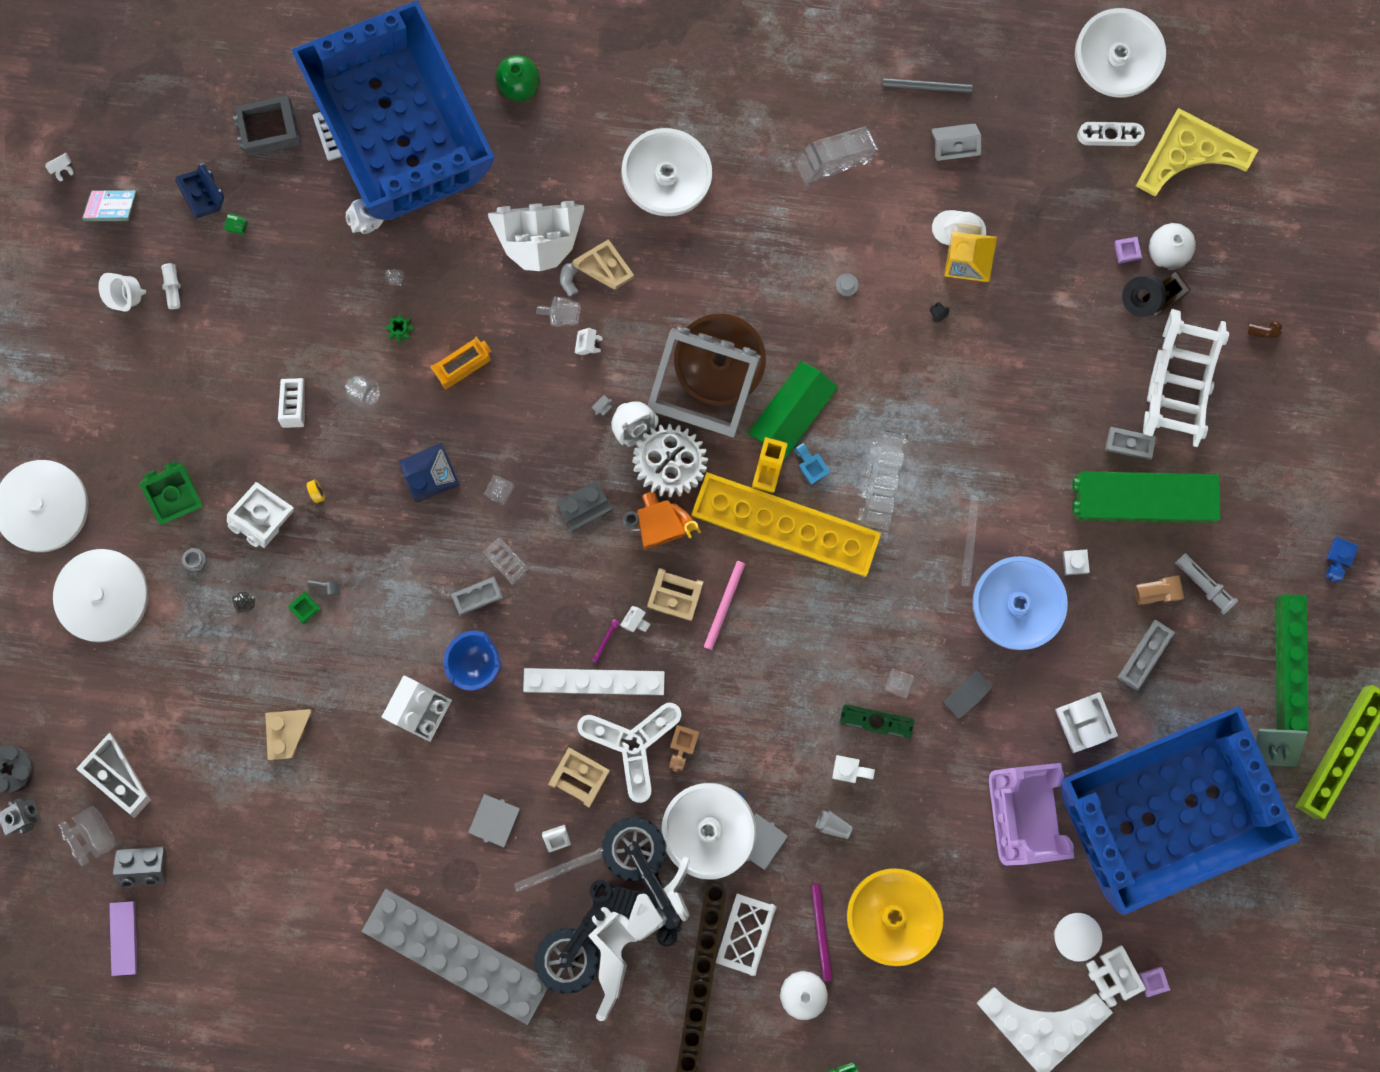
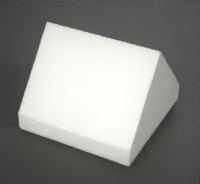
[542,825,571,852]

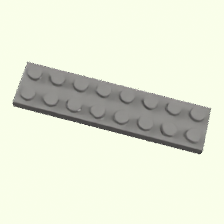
[361,889,548,1025]

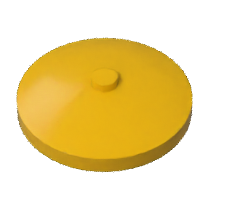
[847,869,943,966]

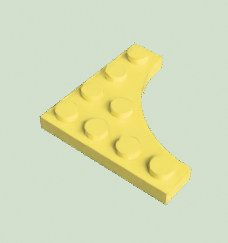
[1136,108,1258,196]

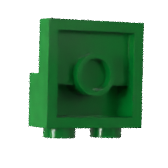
[139,461,203,525]

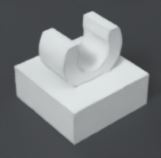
[45,153,73,181]
[575,328,603,355]
[620,606,650,632]

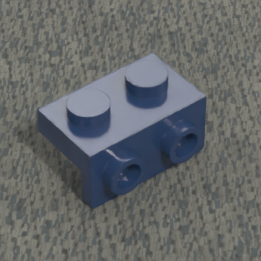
[175,163,224,219]

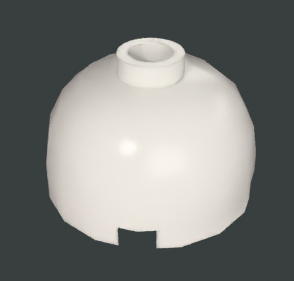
[1148,223,1196,270]
[611,402,659,447]
[780,971,828,1020]

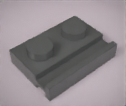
[556,480,613,532]

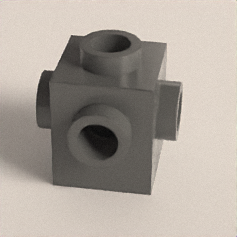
[0,798,41,835]

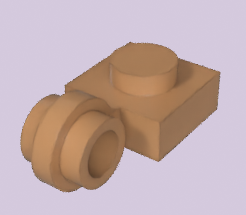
[669,725,699,772]

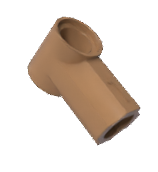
[1135,576,1184,605]

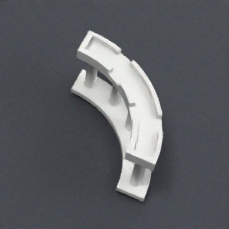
[1143,309,1229,447]

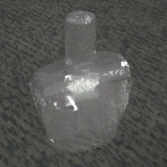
[536,297,580,327]

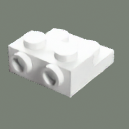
[227,482,294,548]

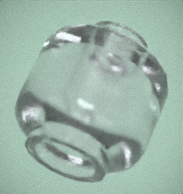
[345,374,380,408]

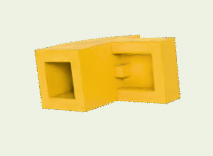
[752,437,788,493]

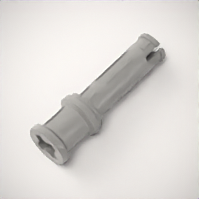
[1175,553,1238,615]

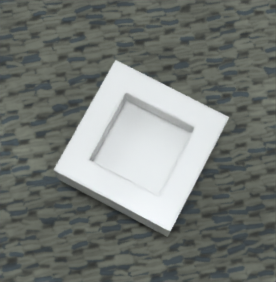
[1063,550,1090,575]

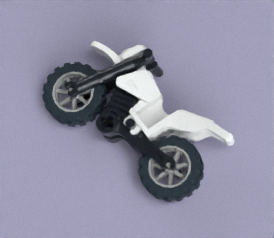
[534,817,690,1021]

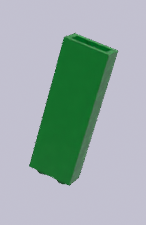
[1072,471,1220,524]

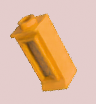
[430,336,492,390]

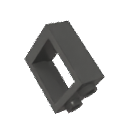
[233,95,301,157]

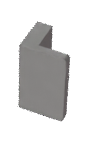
[932,124,981,161]

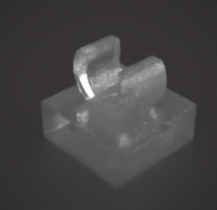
[483,474,515,506]
[884,668,914,699]

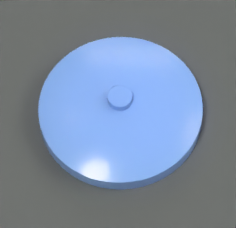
[973,556,1068,650]

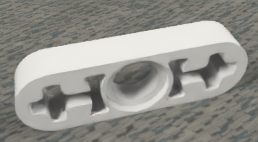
[1077,122,1145,146]

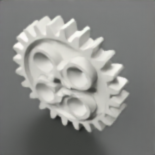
[632,424,708,497]

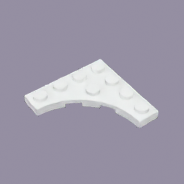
[976,987,1113,1072]

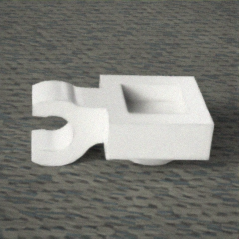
[832,755,875,783]

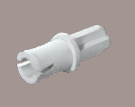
[161,263,181,309]

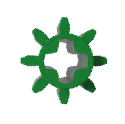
[385,314,415,344]

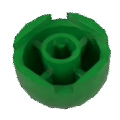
[495,55,540,102]

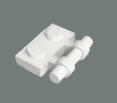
[1086,945,1146,1008]

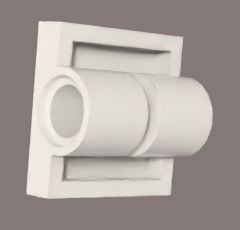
[1055,692,1118,753]

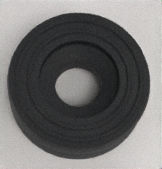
[1122,274,1166,317]

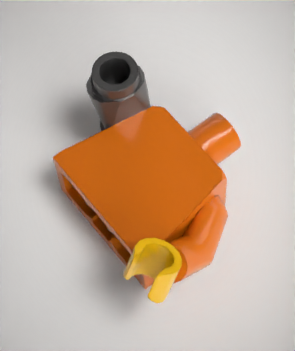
[623,491,701,550]

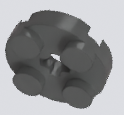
[0,746,34,793]

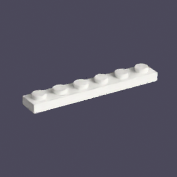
[523,668,664,695]

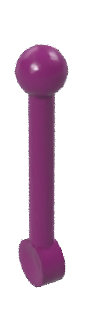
[592,619,620,663]

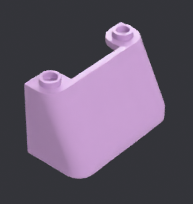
[989,763,1074,866]

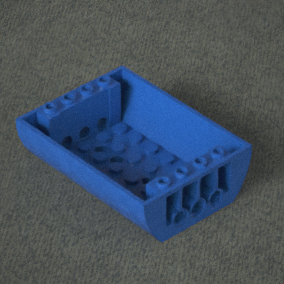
[291,0,495,220]
[1061,706,1300,915]

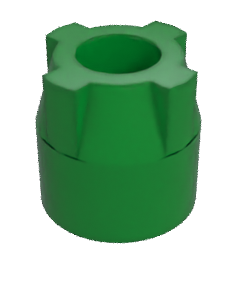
[224,213,248,235]

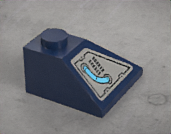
[399,443,460,503]

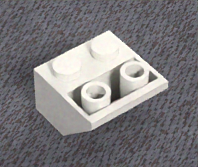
[382,676,452,742]

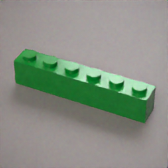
[1275,594,1309,737]

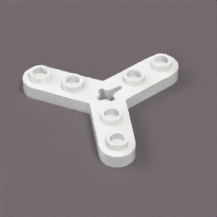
[577,703,681,803]

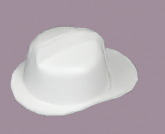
[932,210,986,245]
[98,273,146,311]

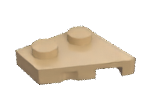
[572,239,634,290]
[265,709,312,760]

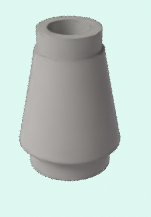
[815,810,852,839]

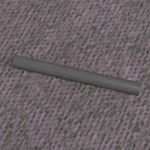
[883,78,973,94]

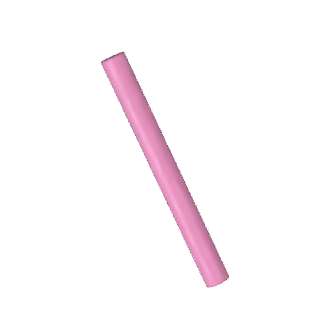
[704,561,746,650]

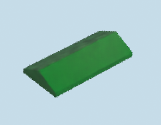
[748,361,838,460]

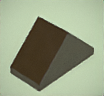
[1142,271,1191,316]

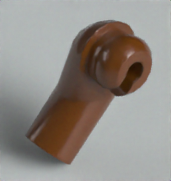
[1248,322,1282,338]

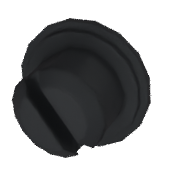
[930,302,950,322]
[656,925,677,947]

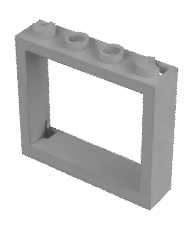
[647,326,760,438]

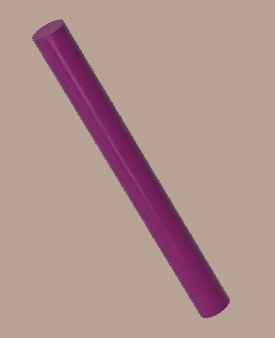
[811,884,832,981]

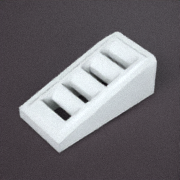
[313,112,342,161]
[278,378,305,428]

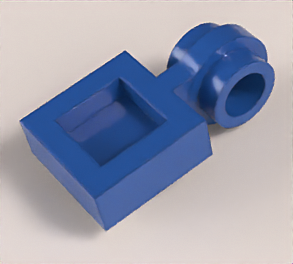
[1326,537,1359,583]

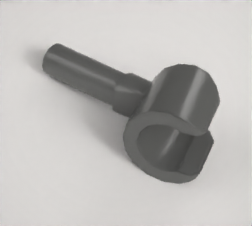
[307,580,340,596]

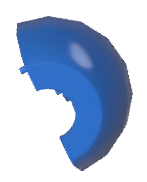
[443,630,502,691]

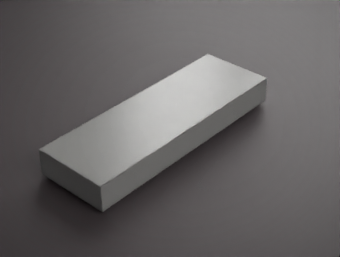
[1117,620,1175,691]

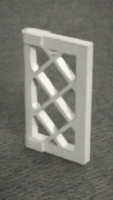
[715,894,777,976]

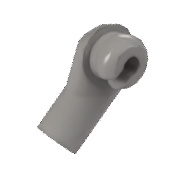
[559,263,579,298]

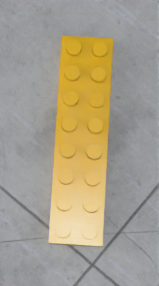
[691,472,881,577]

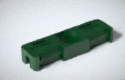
[839,705,914,739]

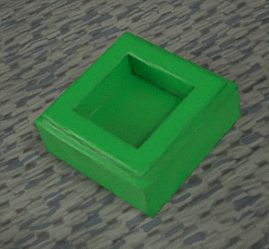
[288,592,322,625]

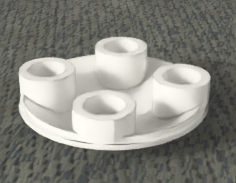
[1054,913,1102,961]

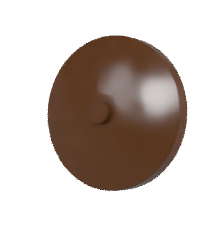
[674,313,766,405]

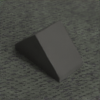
[943,670,992,719]

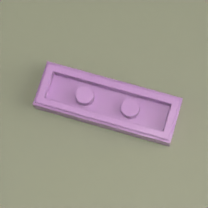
[110,901,138,976]

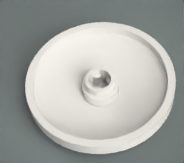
[1075,8,1166,97]
[621,128,712,216]
[0,460,89,552]
[53,549,149,642]
[662,783,756,879]

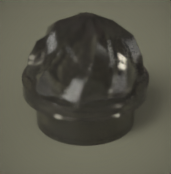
[232,591,256,614]

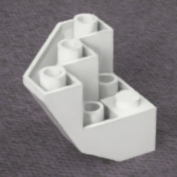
[488,201,584,271]

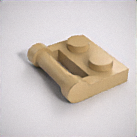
[647,568,704,621]
[548,748,610,808]

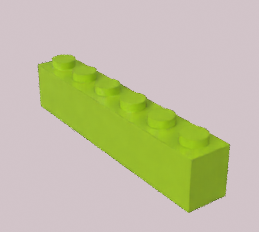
[1295,685,1380,819]

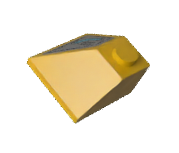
[944,231,997,282]

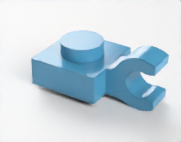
[795,443,830,485]

